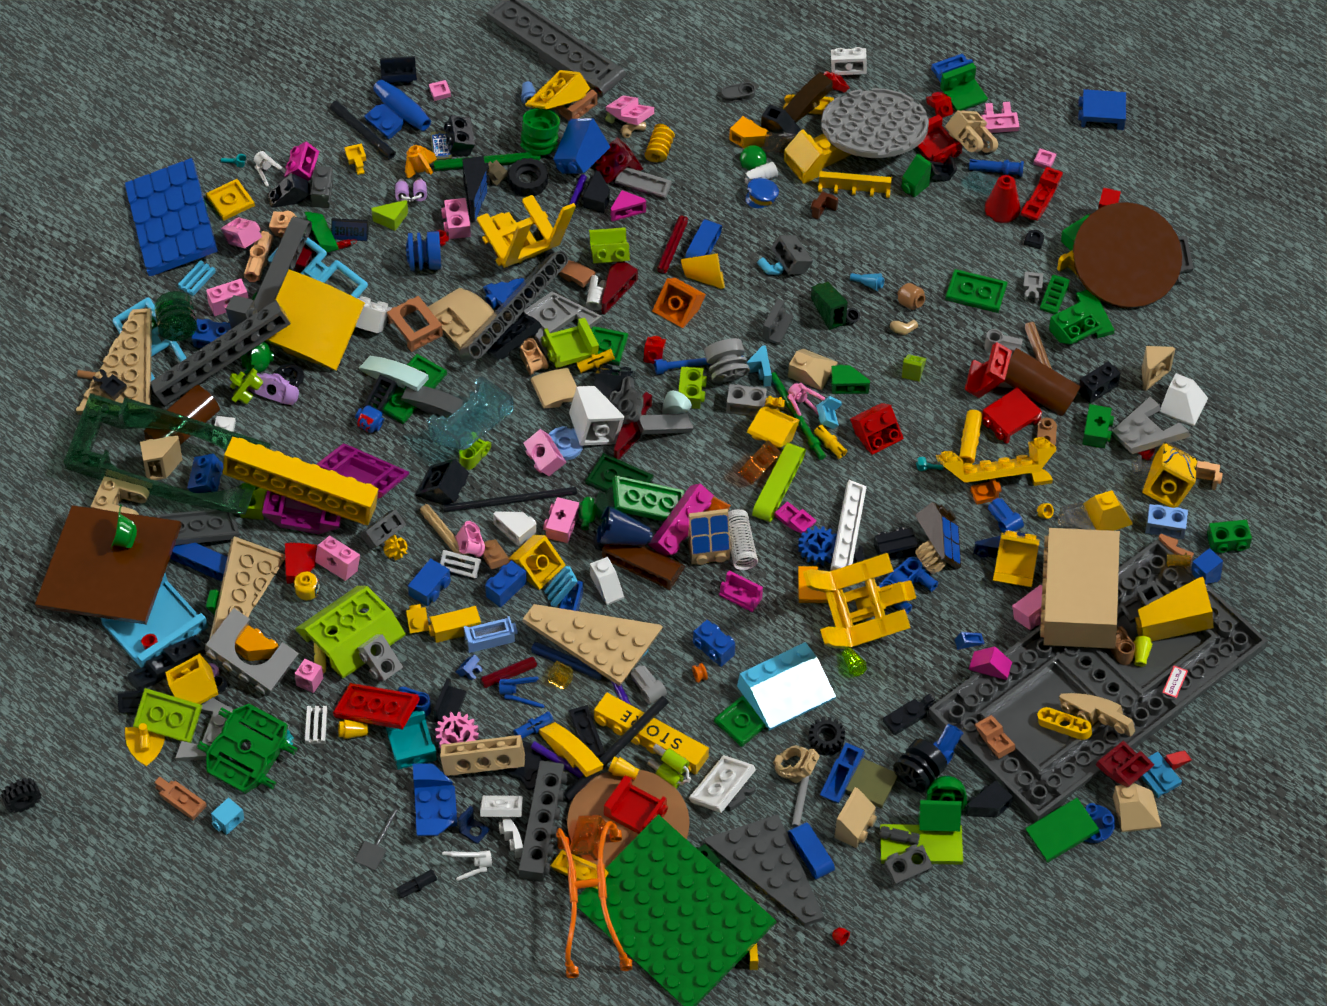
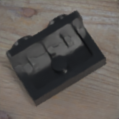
[380,56,417,84]

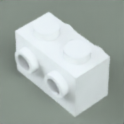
[831,47,867,75]

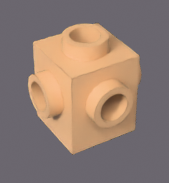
[269,211,296,238]

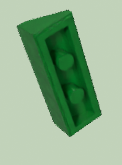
[304,212,339,253]

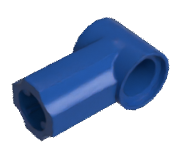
[988,498,1024,533]
[933,724,964,765]

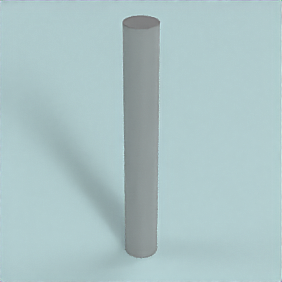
[791,775,810,828]

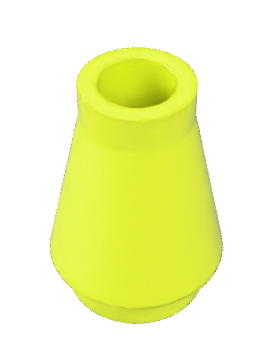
[1133,636,1153,667]

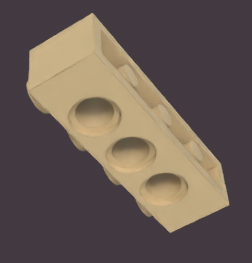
[440,735,525,776]

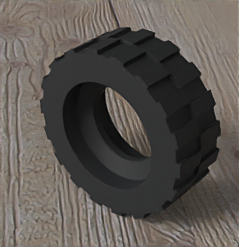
[508,158,548,197]

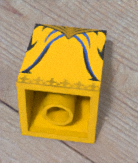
[1142,441,1197,508]

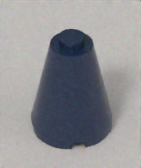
[596,506,653,546]

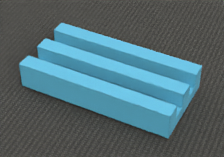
[178,260,216,296]
[544,566,578,606]

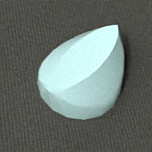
[662,390,692,415]

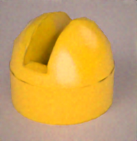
[1037,503,1054,519]

